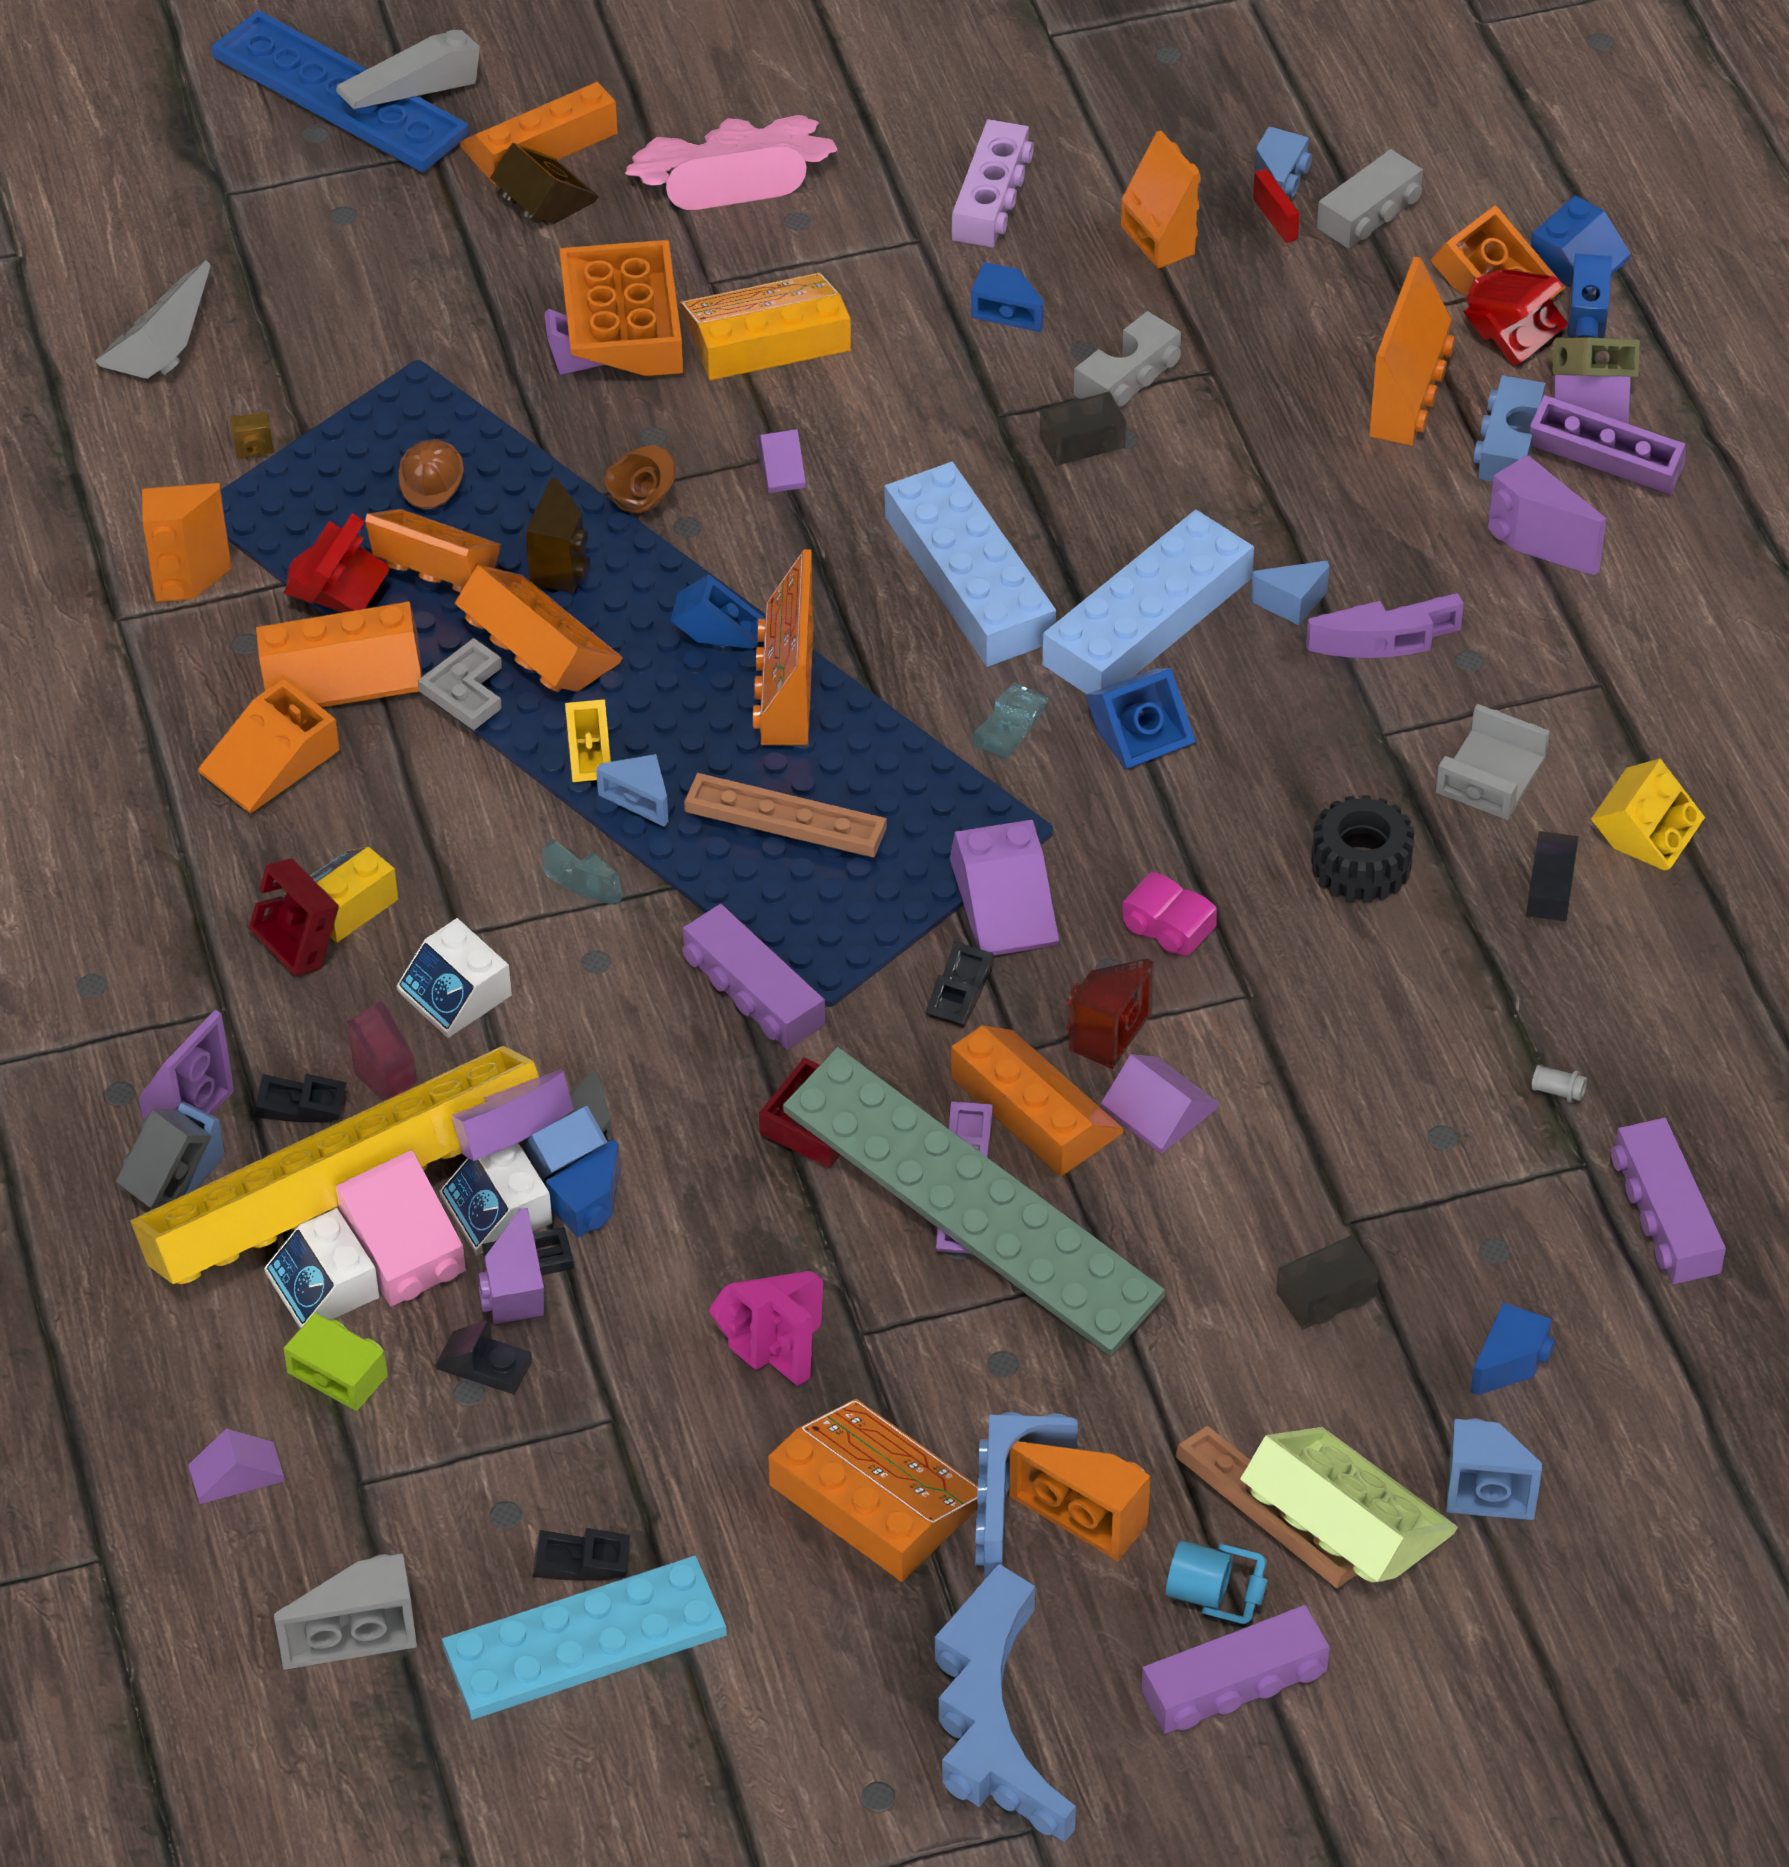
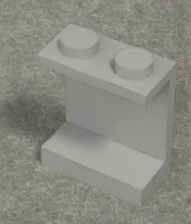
[1436,704,1550,820]

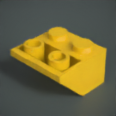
[1591,758,1705,871]

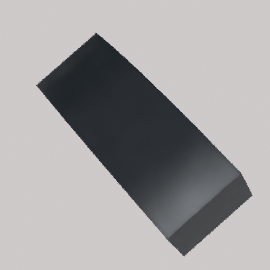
[1526,831,1579,922]

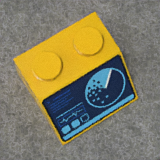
[284,847,398,943]

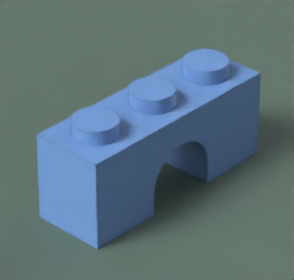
[1473,375,1546,482]

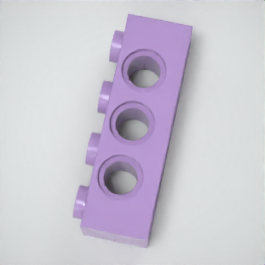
[952,119,1034,248]

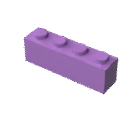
[1530,395,1686,495]
[682,904,825,1050]
[1611,1117,1726,1284]
[1141,1605,1330,1734]

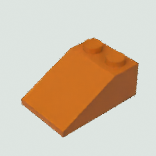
[1430,205,1566,300]
[1009,1441,1151,1561]

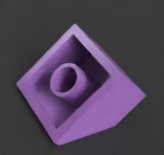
[478,1208,544,1325]

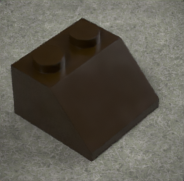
[490,142,599,224]
[526,478,590,593]

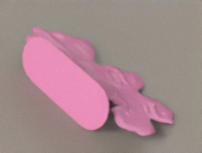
[625,115,838,210]

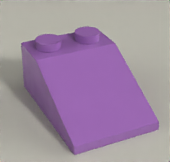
[1488,455,1607,575]
[950,820,1059,956]
[139,1010,234,1121]

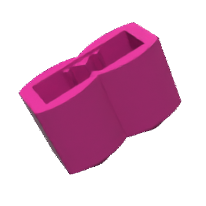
[1122,872,1217,956]

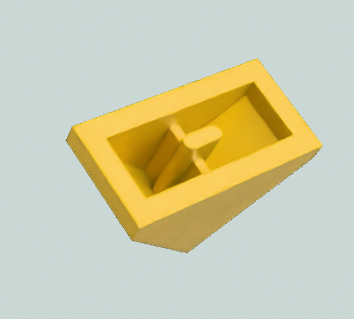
[565,699,611,782]

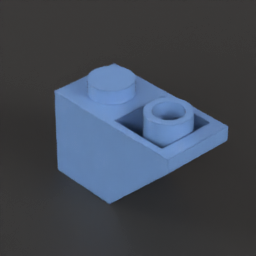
[1255,126,1312,197]

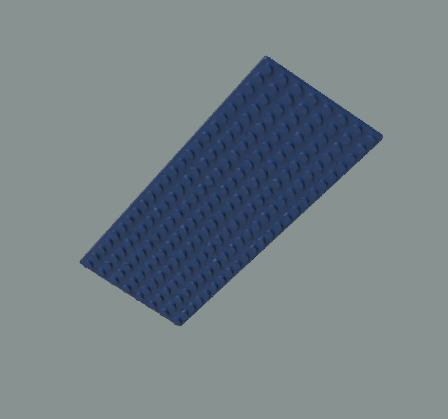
[221,360,1053,1007]

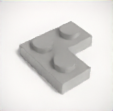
[418,638,502,730]

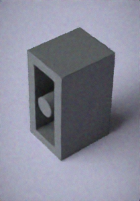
[116,1109,212,1208]

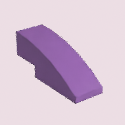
[451,1069,574,1161]

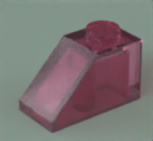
[347,1001,417,1102]

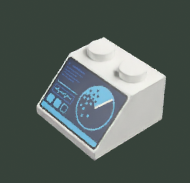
[396,918,512,1038]
[439,1143,552,1256]
[264,1208,379,1329]

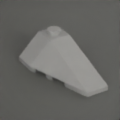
[336,30,480,109]
[95,260,211,379]

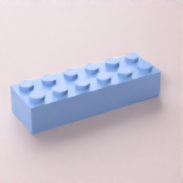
[884,461,1056,667]
[1042,509,1254,694]

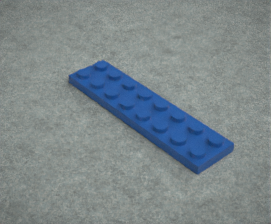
[211,10,470,173]

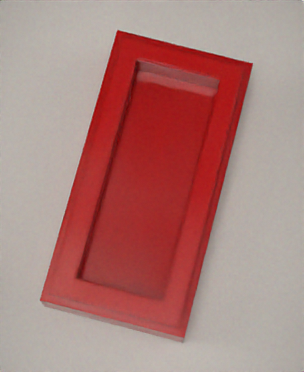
[1253,169,1300,243]

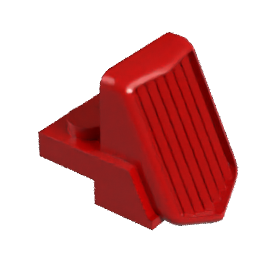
[1463,269,1568,367]
[283,513,389,613]

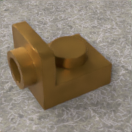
[230,412,274,459]

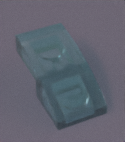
[972,683,1048,759]
[542,839,622,905]

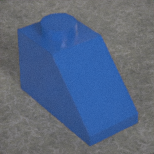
[971,262,1044,332]
[671,574,764,649]
[546,1139,620,1238]
[1471,1303,1556,1395]

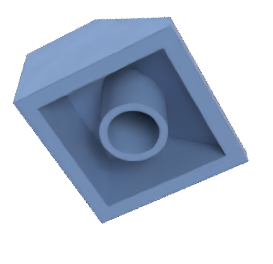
[1446,1418,1542,1520]

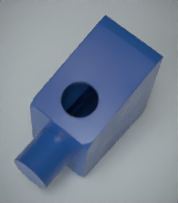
[1567,254,1612,338]

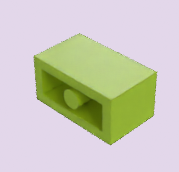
[284,1313,388,1411]

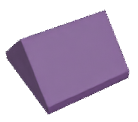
[1550,375,1630,424]
[1101,1054,1219,1155]

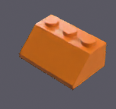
[142,483,232,602]
[365,509,501,592]

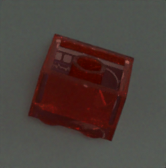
[1066,959,1154,1069]

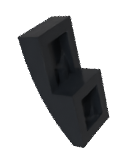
[925,942,995,1026]
[253,1073,347,1122]
[533,1528,630,1581]

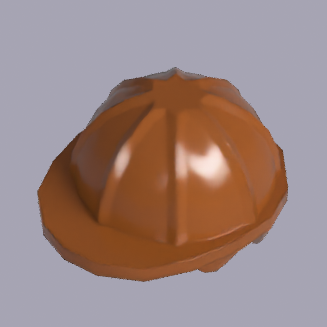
[399,439,464,510]
[604,445,676,514]

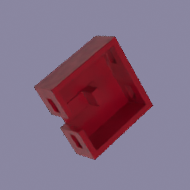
[249,858,339,976]
[759,1057,840,1168]

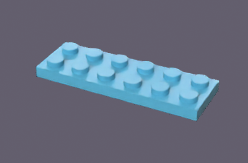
[442,1555,727,1720]

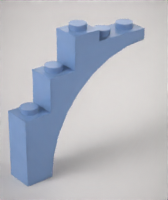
[935,1564,1076,1843]

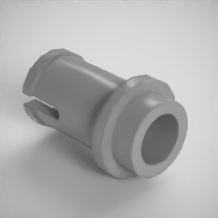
[1532,1064,1587,1103]

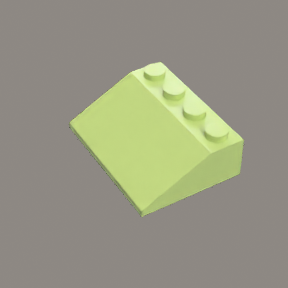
[1240,1427,1458,1582]

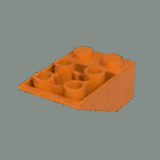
[1121,130,1201,269]
[198,678,340,814]

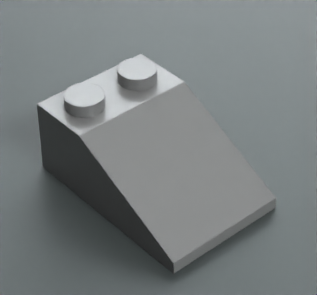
[274,1554,417,1670]

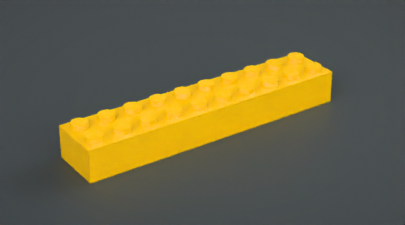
[130,1045,539,1284]

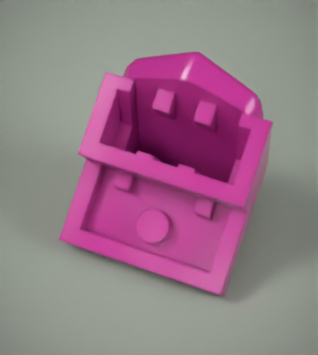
[709,1271,823,1386]

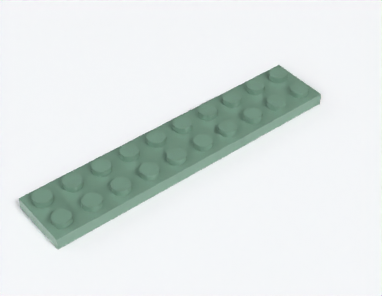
[783,1047,1165,1357]

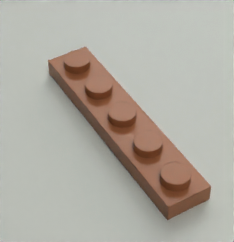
[684,773,887,858]
[1175,1425,1357,1588]

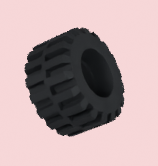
[1311,795,1415,903]

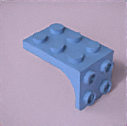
[975,1412,1078,1580]

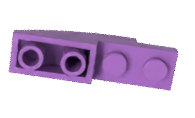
[1306,593,1464,658]

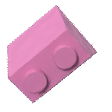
[336,1150,466,1307]

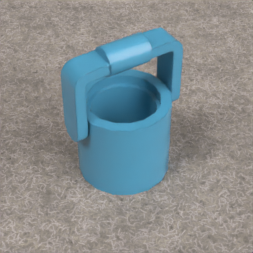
[1166,1540,1268,1624]

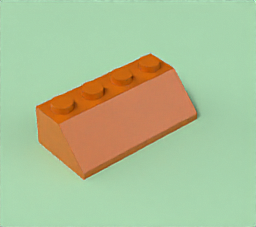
[460,82,618,186]
[454,564,623,692]
[256,601,423,708]
[951,1025,1123,1177]

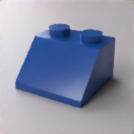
[1531,195,1631,294]
[1086,668,1196,769]

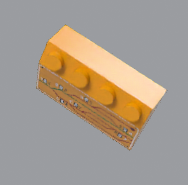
[680,272,851,381]

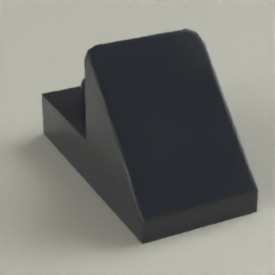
[435,1320,532,1395]

